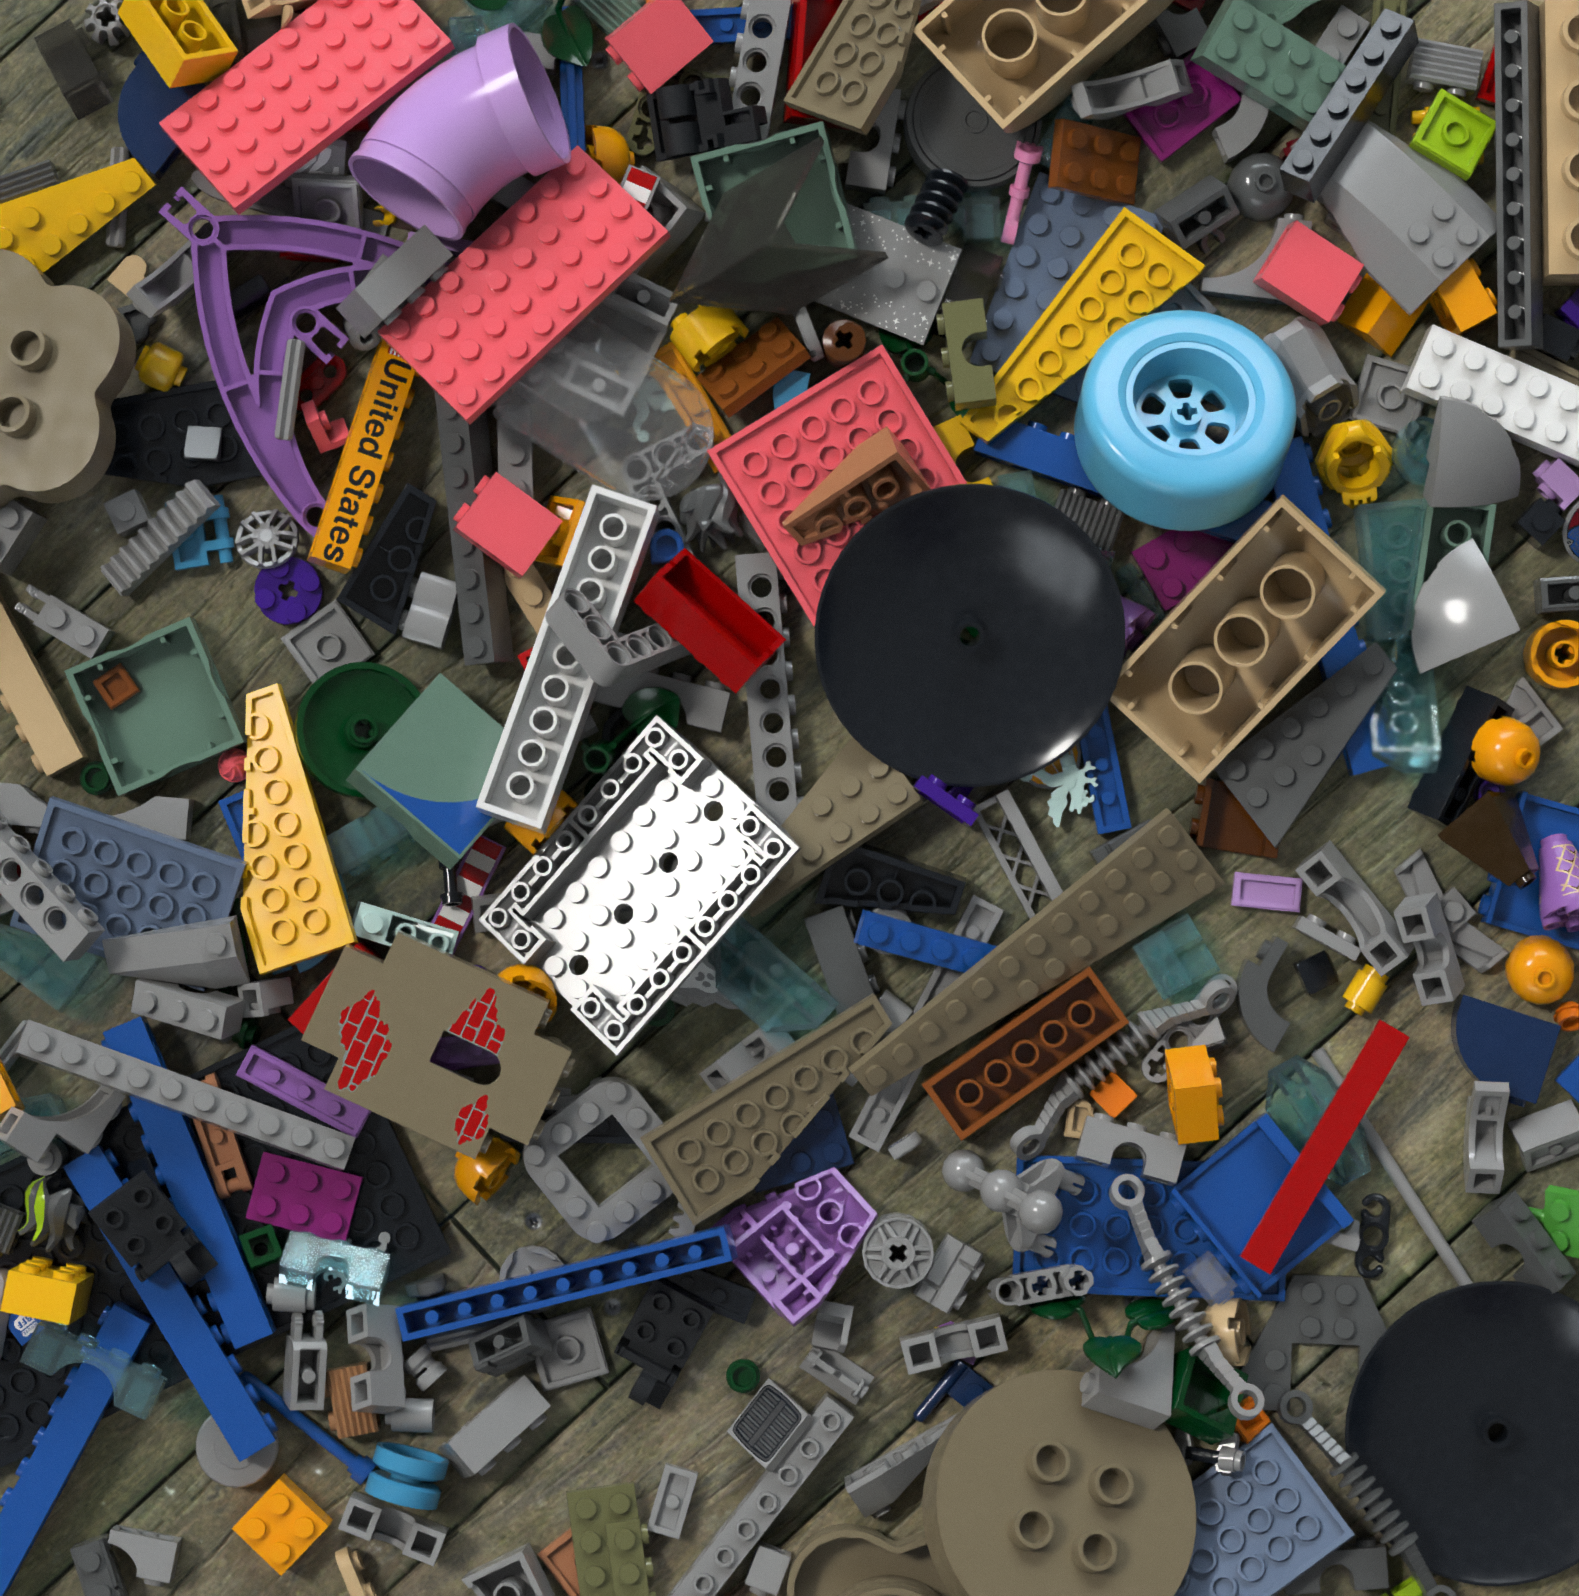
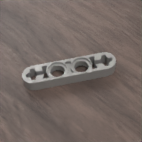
[1141,973,1237,1083]

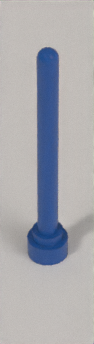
[240,1371,377,1486]

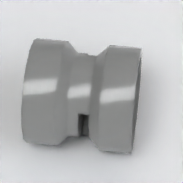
[403,1344,447,1392]

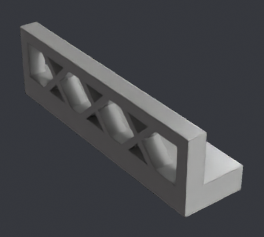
[973,789,1063,919]

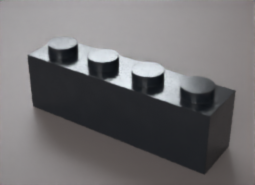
[1407,686,1515,827]

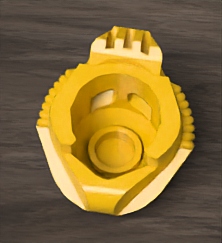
[1315,419,1394,509]

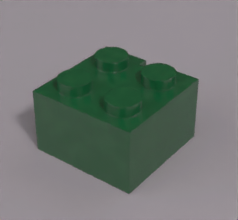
[1165,1346,1249,1445]

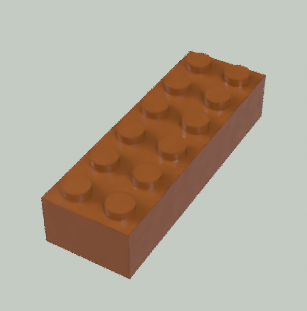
[921,966,1129,1141]

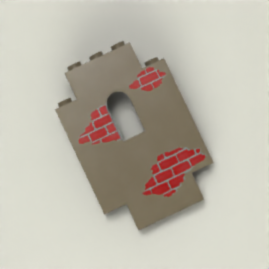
[301,930,576,1159]

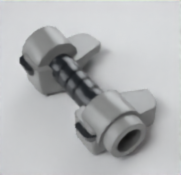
[1173,1428,1246,1476]

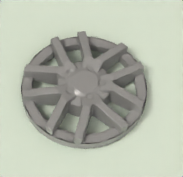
[235,509,299,569]

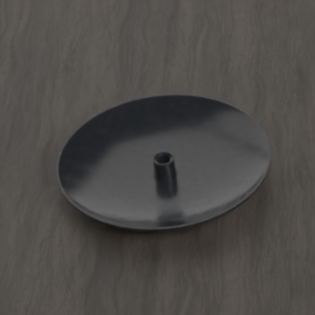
[815,484,1126,787]
[1345,1280,1579,1586]

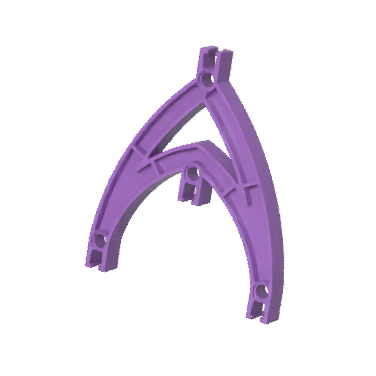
[159,186,450,537]

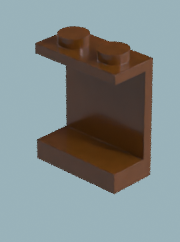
[1189,778,1279,859]

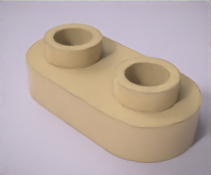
[335,1546,377,1596]

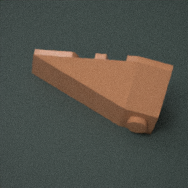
[782,426,931,546]

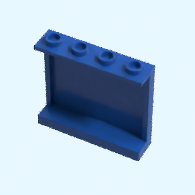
[1478,791,1579,950]
[1169,1113,1354,1299]

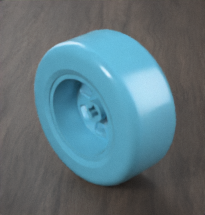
[1074,310,1297,531]

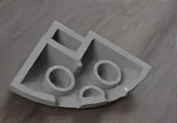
[1423,396,1521,507]
[1411,538,1520,674]

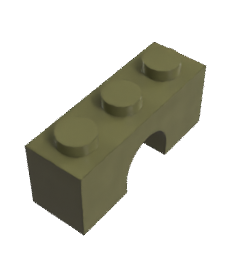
[936,298,997,411]

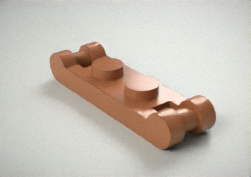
[193,1072,254,1200]

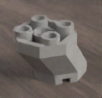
[1263,316,1359,438]

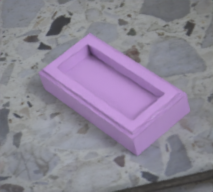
[1231,872,1303,912]

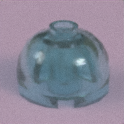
[1391,416,1434,487]

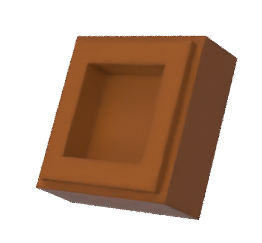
[92,663,141,710]

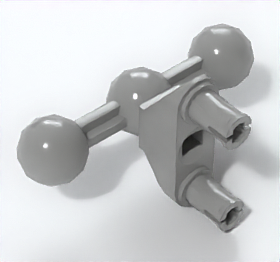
[942,1149,1085,1258]

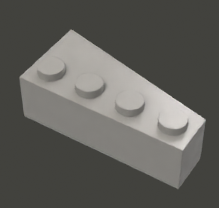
[461,1542,555,1596]

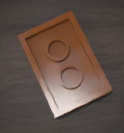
[1048,118,1141,205]
[696,317,811,418]

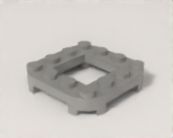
[522,1076,673,1243]

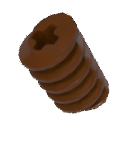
[822,319,866,369]

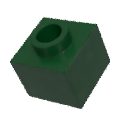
[239,1224,283,1272]

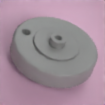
[196,1410,279,1488]

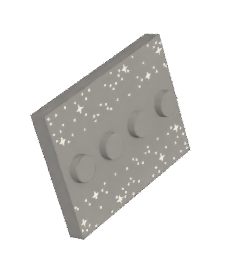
[798,203,963,345]

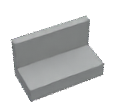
[1508,1099,1579,1173]

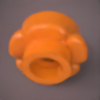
[1553,1001,1579,1032]

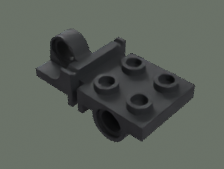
[646,78,768,162]
[88,1170,218,1287]
[614,1278,715,1410]

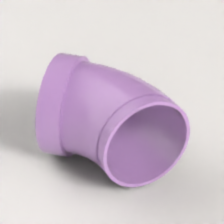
[348,23,571,241]

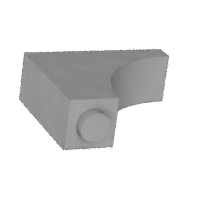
[1199,213,1312,306]
[1080,1324,1175,1430]

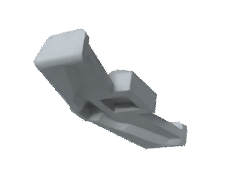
[1393,848,1509,973]

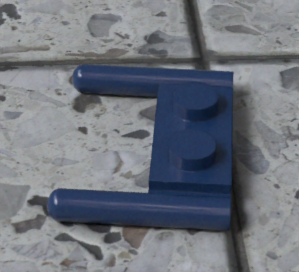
[913,1359,994,1422]

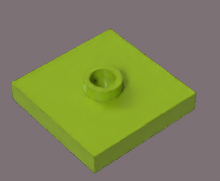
[1408,88,1496,181]

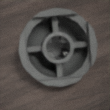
[1227,153,1294,222]

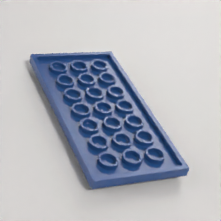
[1012,1155,1286,1301]

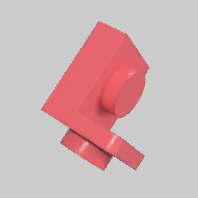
[300,400,349,454]

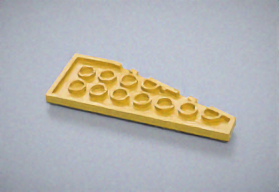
[240,683,358,975]

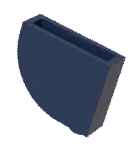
[118,51,206,180]
[1451,994,1561,1108]

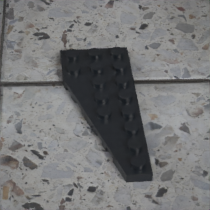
[104,380,263,487]

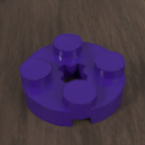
[254,557,324,625]

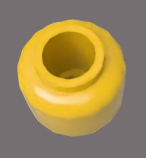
[135,342,188,392]

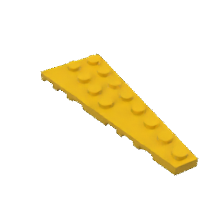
[960,207,1205,444]

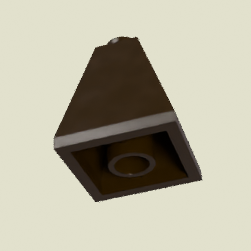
[1438,792,1539,890]

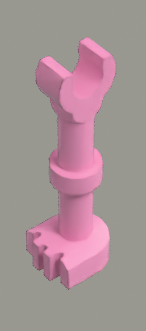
[1001,141,1043,245]

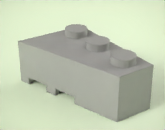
[336,224,453,339]
[437,1375,551,1479]

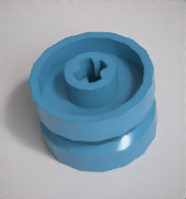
[365,1442,449,1510]

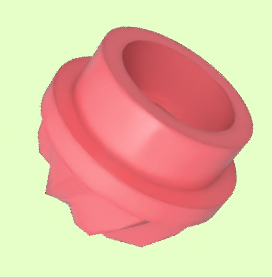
[218,748,247,782]

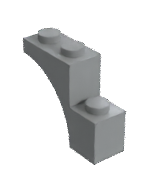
[1071,59,1193,120]
[126,222,232,319]
[0,1085,126,1162]

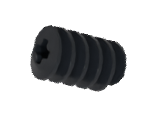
[904,168,969,247]

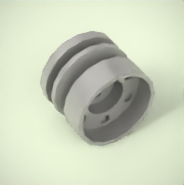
[861,1212,934,1289]

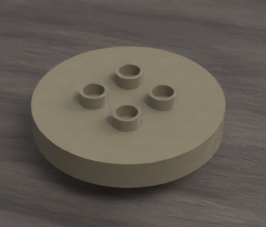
[922,1370,1196,1596]

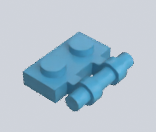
[165,495,235,571]

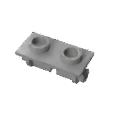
[799,1347,874,1405]

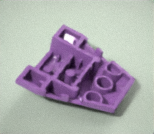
[709,1167,878,1327]

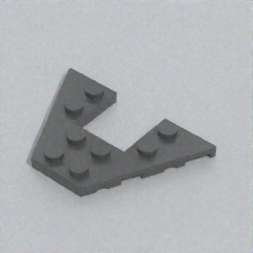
[1239,1273,1387,1411]

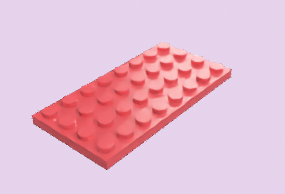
[159,0,455,215]
[377,145,671,425]

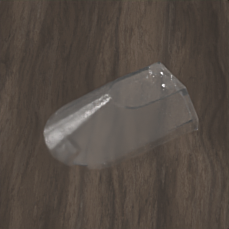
[493,314,714,502]

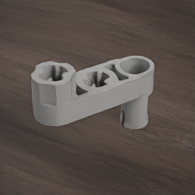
[987,1264,1094,1306]

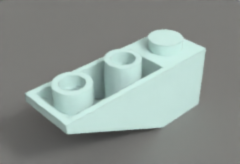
[352,901,459,954]

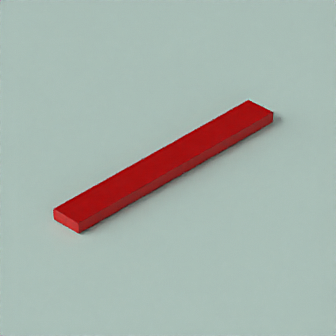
[1239,1020,1410,1274]

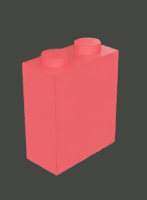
[604,0,714,94]
[1253,220,1364,326]
[453,472,563,579]

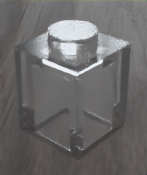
[1182,1250,1238,1307]

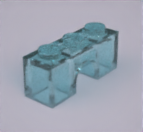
[279,1230,390,1306]

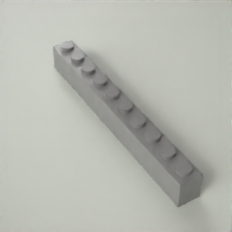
[15,1019,356,1171]

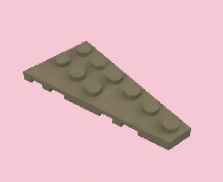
[747,737,923,918]

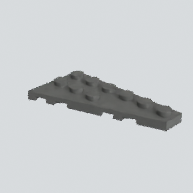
[1214,642,1398,849]

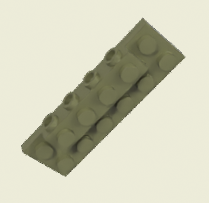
[566,1481,656,1596]

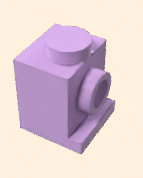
[1532,458,1579,511]

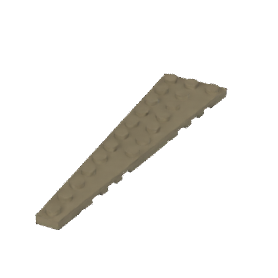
[848,808,1225,1097]

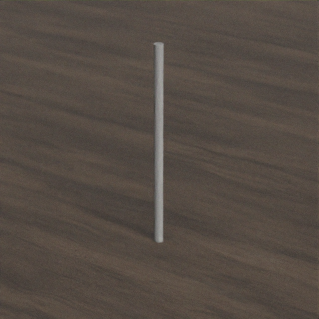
[1311,1047,1473,1286]

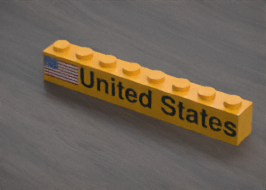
[307,338,420,574]

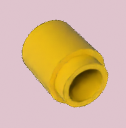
[1342,964,1389,1016]

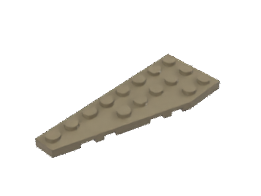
[783,0,922,136]
[640,993,892,1226]

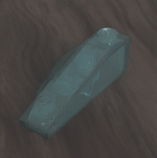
[1369,635,1441,773]

